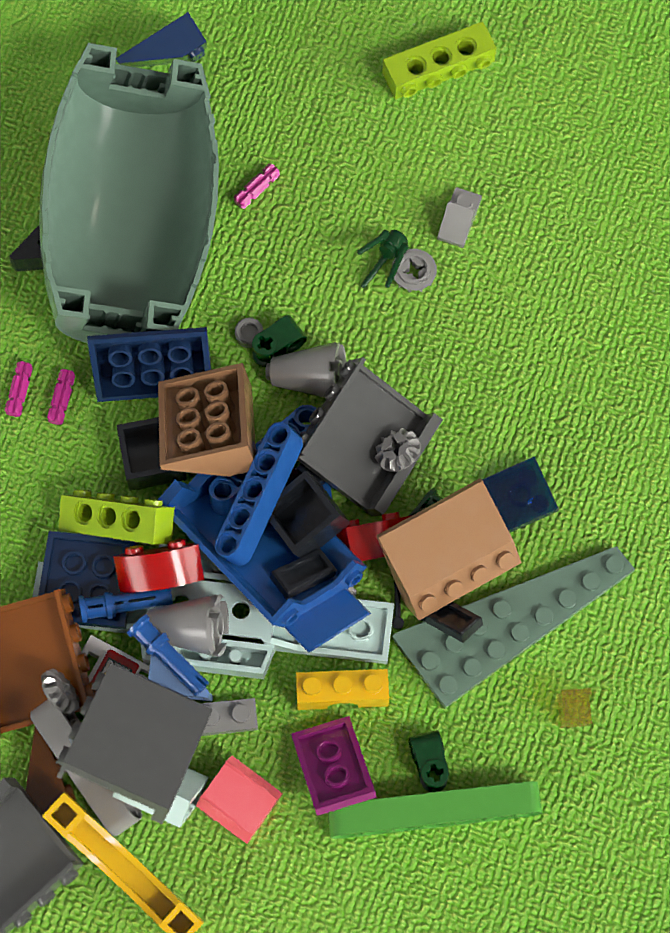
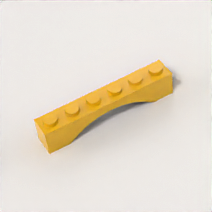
[42,792,204,933]

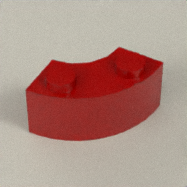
[336,512,412,561]
[114,539,204,592]

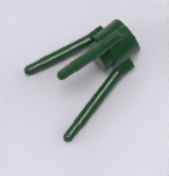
[357,229,409,288]

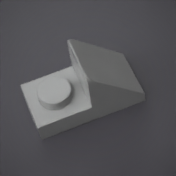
[437,187,482,248]

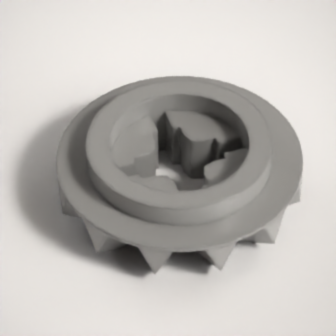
[392,249,437,292]
[375,428,421,472]
[41,668,80,714]

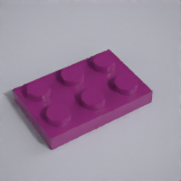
[291,716,376,816]

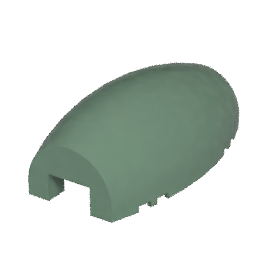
[39,43,219,343]

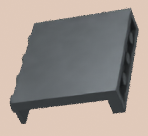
[297,357,443,517]
[56,663,213,824]
[0,778,84,933]

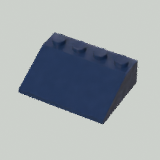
[116,12,207,67]
[87,327,212,402]

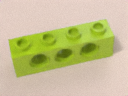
[382,21,497,100]
[59,489,174,544]

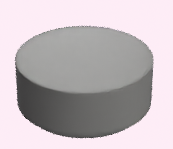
[235,318,263,348]

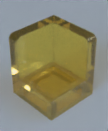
[557,688,592,728]

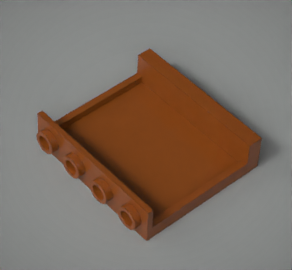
[0,589,97,734]

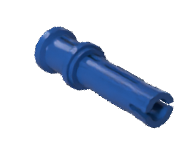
[78,588,173,623]
[127,614,209,697]

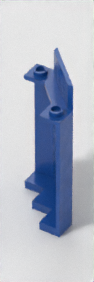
[158,473,372,653]

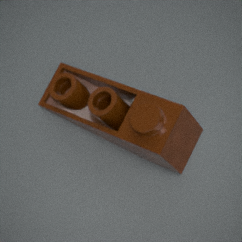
[25,727,77,813]

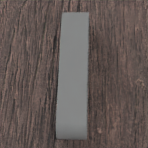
[30,699,142,836]

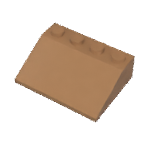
[158,363,256,477]
[376,479,521,620]

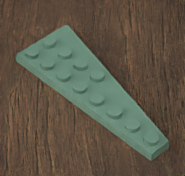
[392,546,635,709]

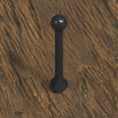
[391,573,404,630]

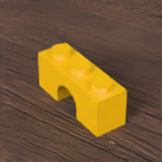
[296,669,389,710]

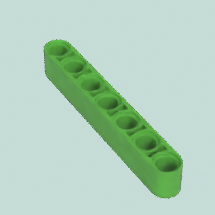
[328,781,542,839]

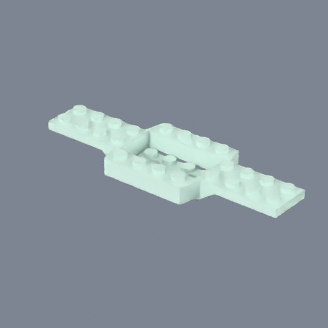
[32,544,394,679]

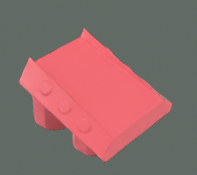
[196,755,283,844]

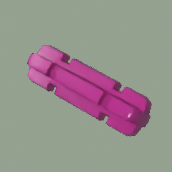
[234,163,280,209]
[5,361,33,417]
[47,369,75,425]

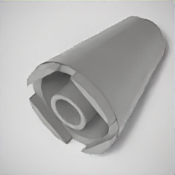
[266,342,347,398]
[147,595,229,657]

